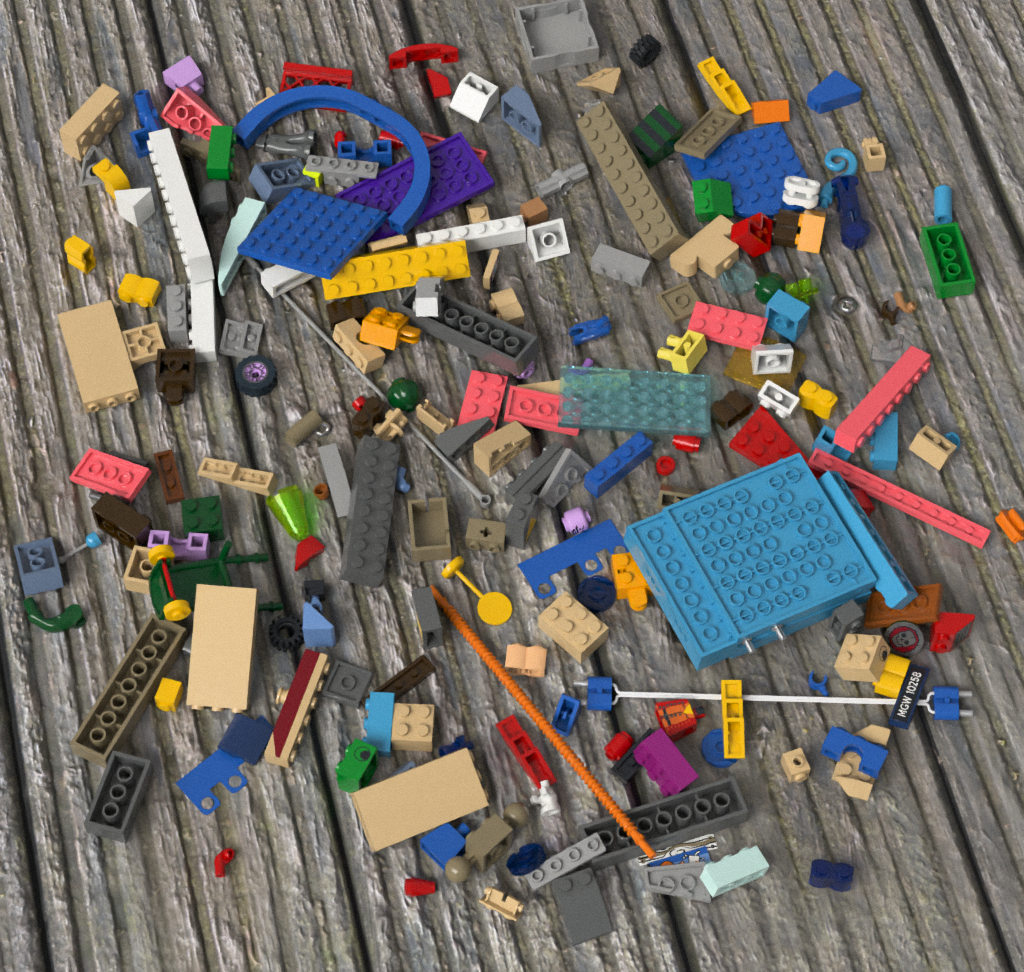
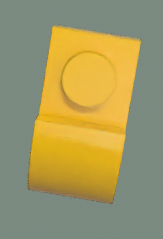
[92,158,131,200]

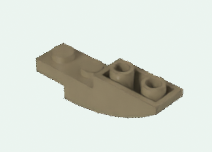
[180,138,242,183]

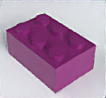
[633,728,699,797]

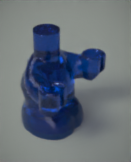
[439,735,474,757]

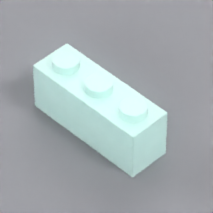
[700,846,770,898]

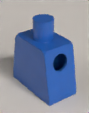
[420,823,471,871]

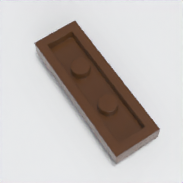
[153,449,185,505]

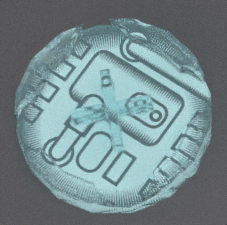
[719,262,756,295]

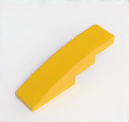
[697,56,752,116]
[721,680,745,759]

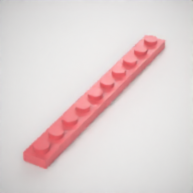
[807,448,991,549]

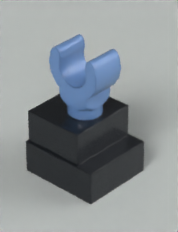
[304,579,325,614]

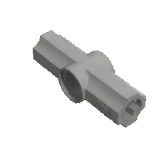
[535,163,589,198]

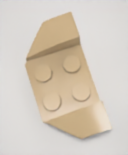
[832,725,891,801]

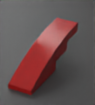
[495,714,557,792]

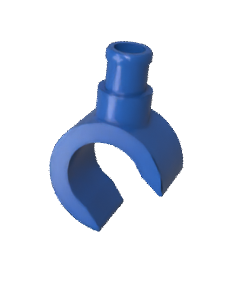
[808,671,829,697]

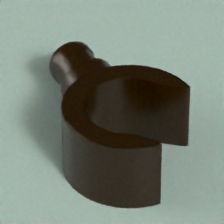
[881,300,899,325]

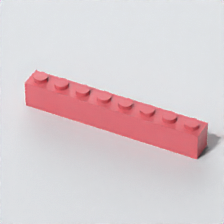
[833,345,931,453]

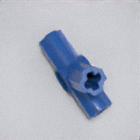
[133,89,162,133]

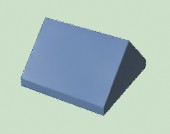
[302,601,336,647]

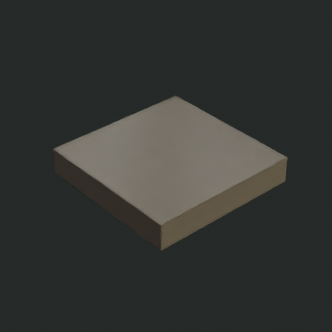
[656,281,702,325]

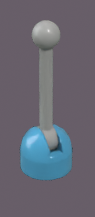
[57,531,102,564]

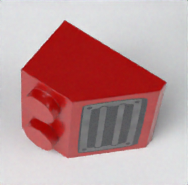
[929,612,975,653]

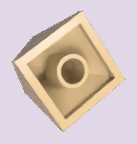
[577,67,621,94]

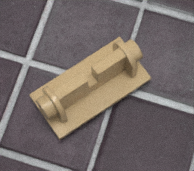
[479,886,525,921]

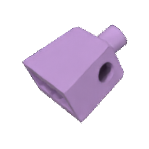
[163,56,204,96]

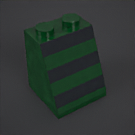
[629,104,683,169]

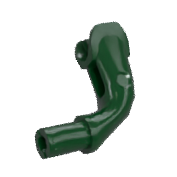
[23,597,86,633]

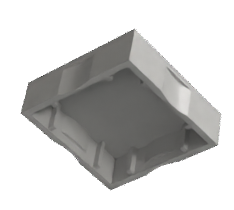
[515,0,599,74]

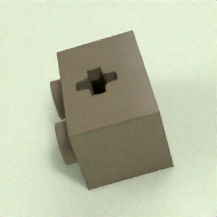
[465,518,506,553]

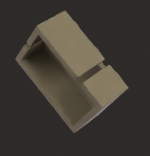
[407,497,452,562]

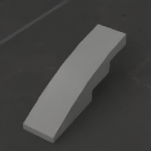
[317,443,351,519]

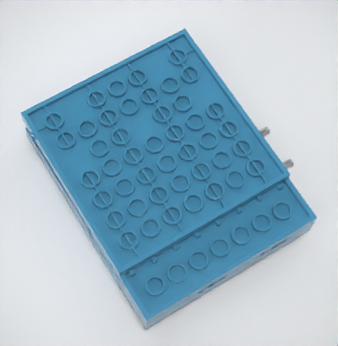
[623,453,877,671]

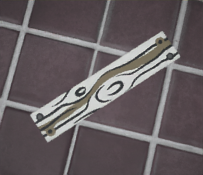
[638,834,718,866]

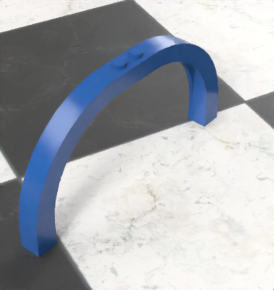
[233,85,432,236]

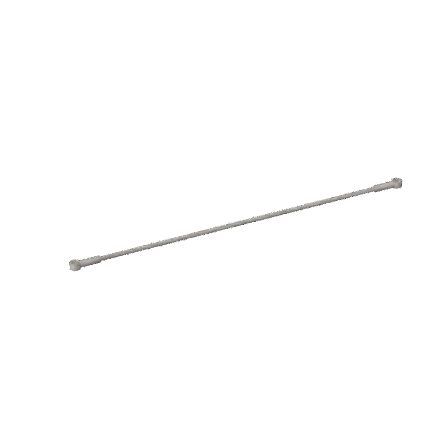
[244,256,491,508]

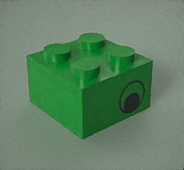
[335,738,379,793]

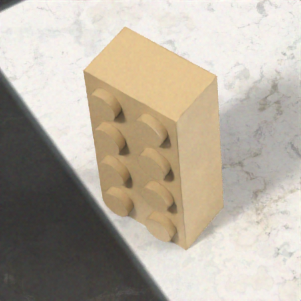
[59,83,125,161]

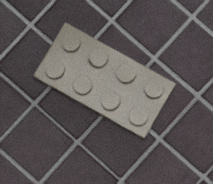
[674,108,742,160]

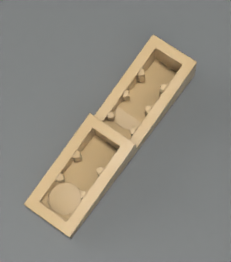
[197,457,279,497]

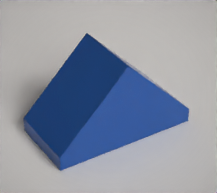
[551,693,581,737]

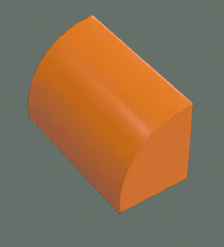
[751,99,790,124]

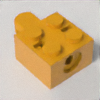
[359,307,421,350]
[611,552,654,611]

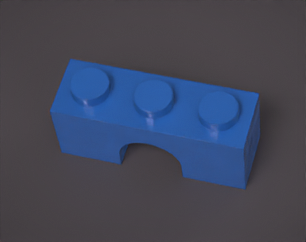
[338,140,392,167]
[821,726,889,779]

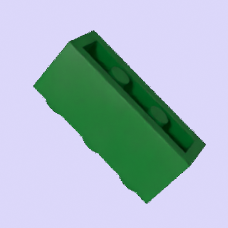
[206,125,237,180]

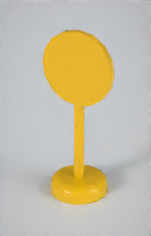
[441,556,512,625]

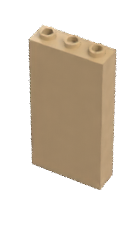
[57,300,141,413]
[186,584,259,713]
[350,747,489,852]

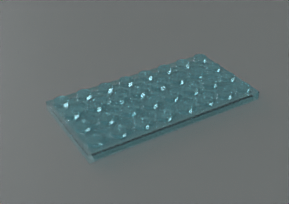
[558,365,711,437]

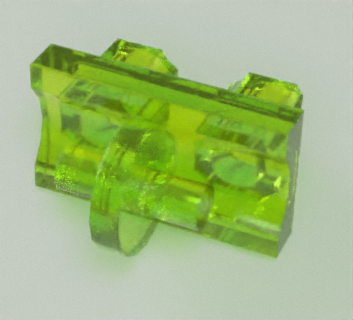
[785,278,819,306]

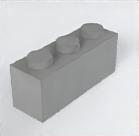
[591,243,650,288]
[166,284,189,344]

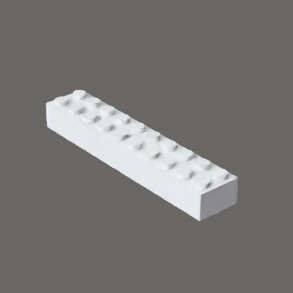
[147,128,215,284]

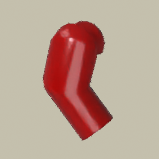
[334,131,347,149]

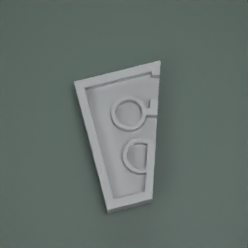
[538,448,593,508]
[643,861,711,903]

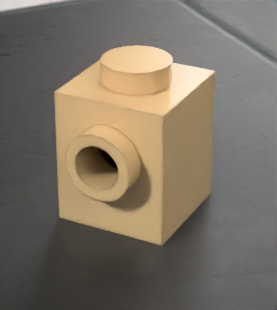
[781,748,810,783]

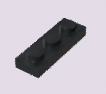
[610,728,655,785]

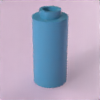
[934,185,953,225]

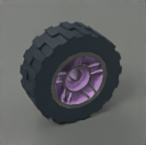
[235,355,277,397]

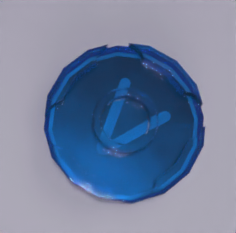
[577,575,617,613]
[506,843,547,876]

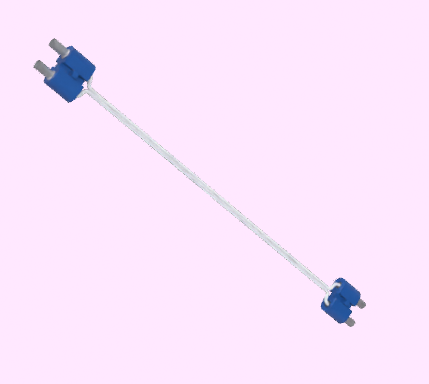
[574,676,973,721]

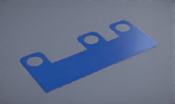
[517,519,629,599]
[175,715,274,815]

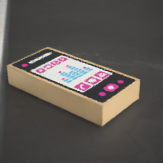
[483,249,500,289]

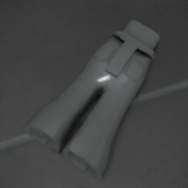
[255,129,318,160]

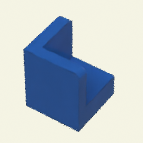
[130,127,152,159]

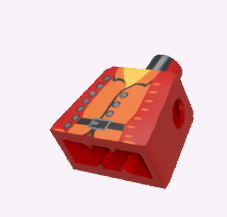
[654,699,705,743]

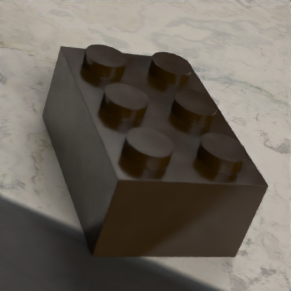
[91,492,154,551]

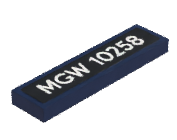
[888,663,930,730]

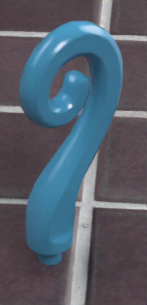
[819,148,858,208]

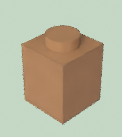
[519,196,548,227]

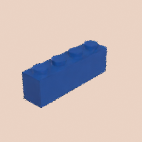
[584,431,653,499]

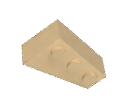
[473,420,531,477]

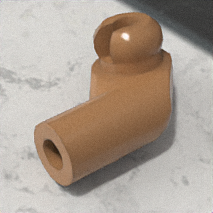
[894,292,917,314]

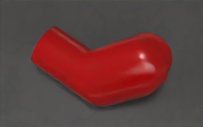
[214,848,235,878]

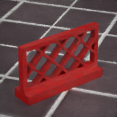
[279,62,354,113]

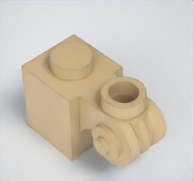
[861,137,886,172]

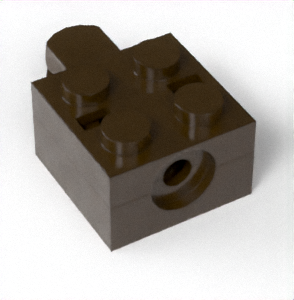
[155,349,197,406]

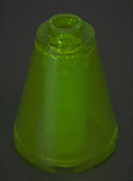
[265,485,309,541]

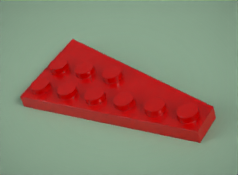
[729,405,822,480]

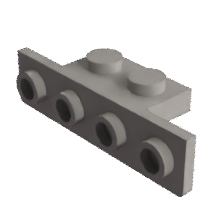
[305,155,379,187]
[525,832,606,891]

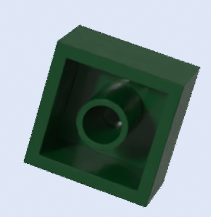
[181,495,225,542]

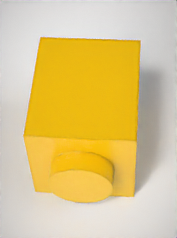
[154,677,184,712]

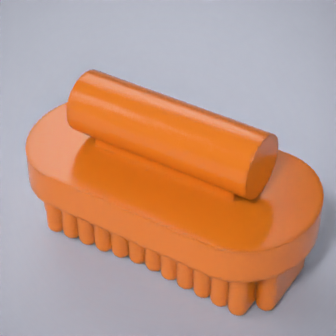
[995,508,1024,544]

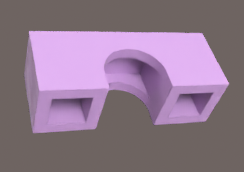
[147,530,211,561]

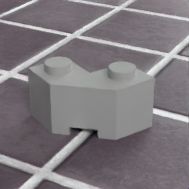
[413,276,445,317]

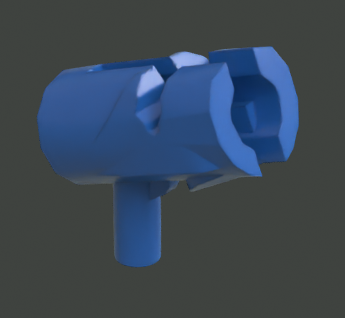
[568,315,612,346]

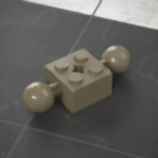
[445,802,529,883]

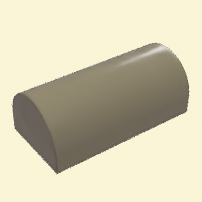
[285,410,323,447]

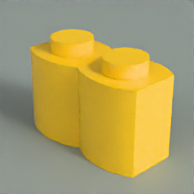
[64,235,96,275]
[118,273,162,307]
[798,380,838,420]
[872,653,911,699]

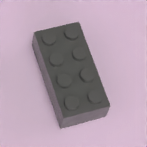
[84,750,154,843]

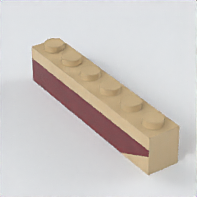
[264,649,331,768]

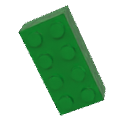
[919,222,976,299]

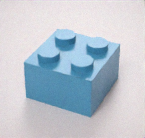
[765,289,810,343]

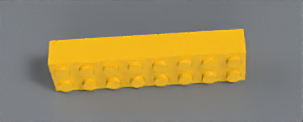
[321,238,471,300]

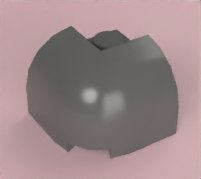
[199,180,229,225]

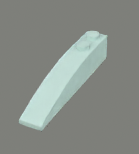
[218,197,268,296]

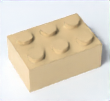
[538,591,609,663]

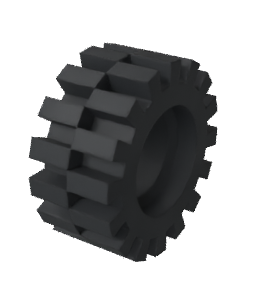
[629,34,661,68]
[268,614,304,653]

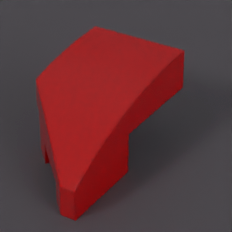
[426,69,452,99]
[294,535,325,572]

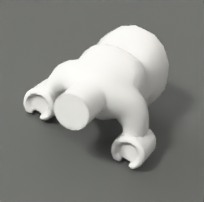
[530,780,561,817]

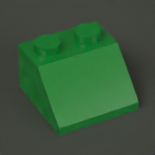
[692,179,734,222]

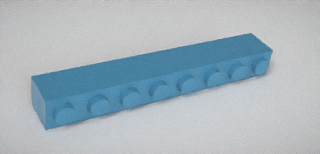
[817,470,918,610]

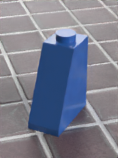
[806,70,862,114]

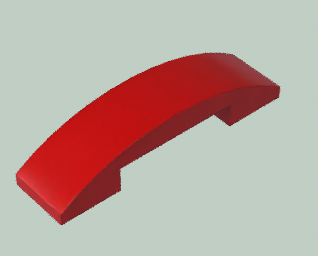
[389,43,459,70]

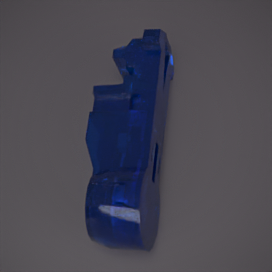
[831,175,870,250]

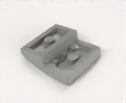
[218,319,263,357]

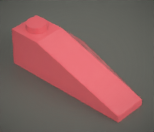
[160,86,227,141]

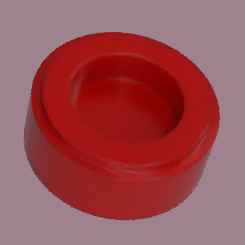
[656,456,675,476]

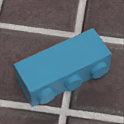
[869,412,898,471]
[362,692,395,757]

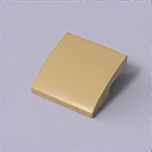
[367,234,408,253]

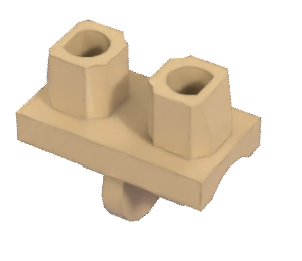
[373,408,409,442]

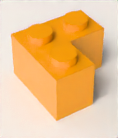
[795,209,826,253]

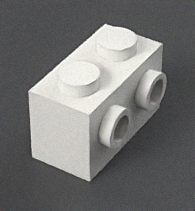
[758,380,800,419]

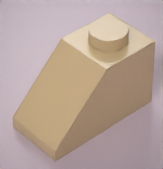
[466,203,490,224]

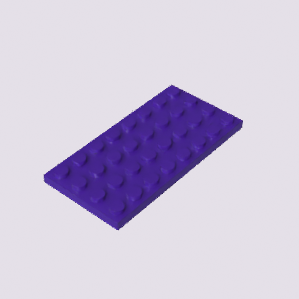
[335,132,495,248]

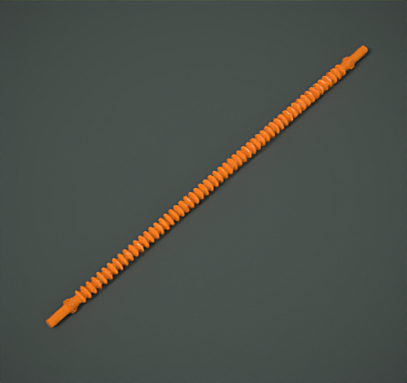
[429,585,657,859]

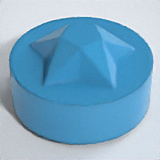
[943,432,960,450]

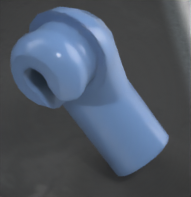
[395,467,410,493]

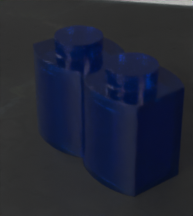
[808,859,854,892]

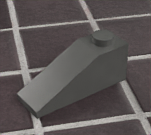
[434,416,494,463]

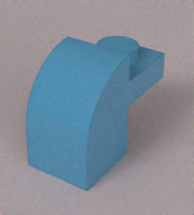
[812,425,852,462]

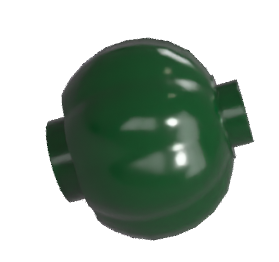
[753,272,788,305]
[387,377,422,413]

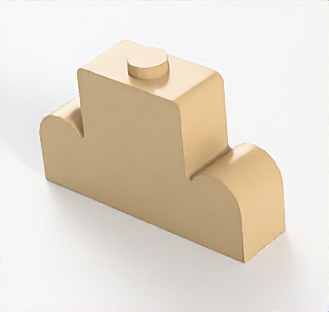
[670,214,739,278]

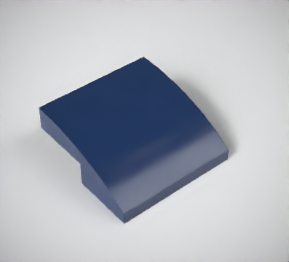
[217,713,273,766]

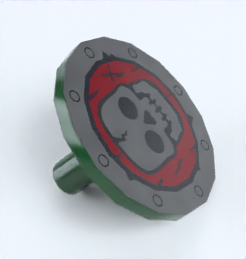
[884,620,924,657]

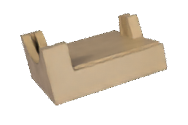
[121,322,165,370]

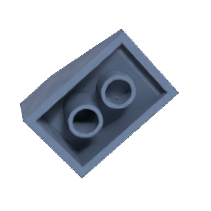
[501,85,542,148]
[248,158,316,204]
[13,537,64,596]

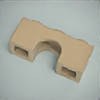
[332,318,386,374]

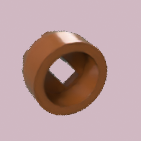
[313,483,330,500]

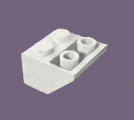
[450,72,499,123]

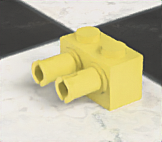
[657,330,708,375]

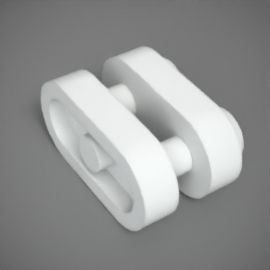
[782,176,820,209]

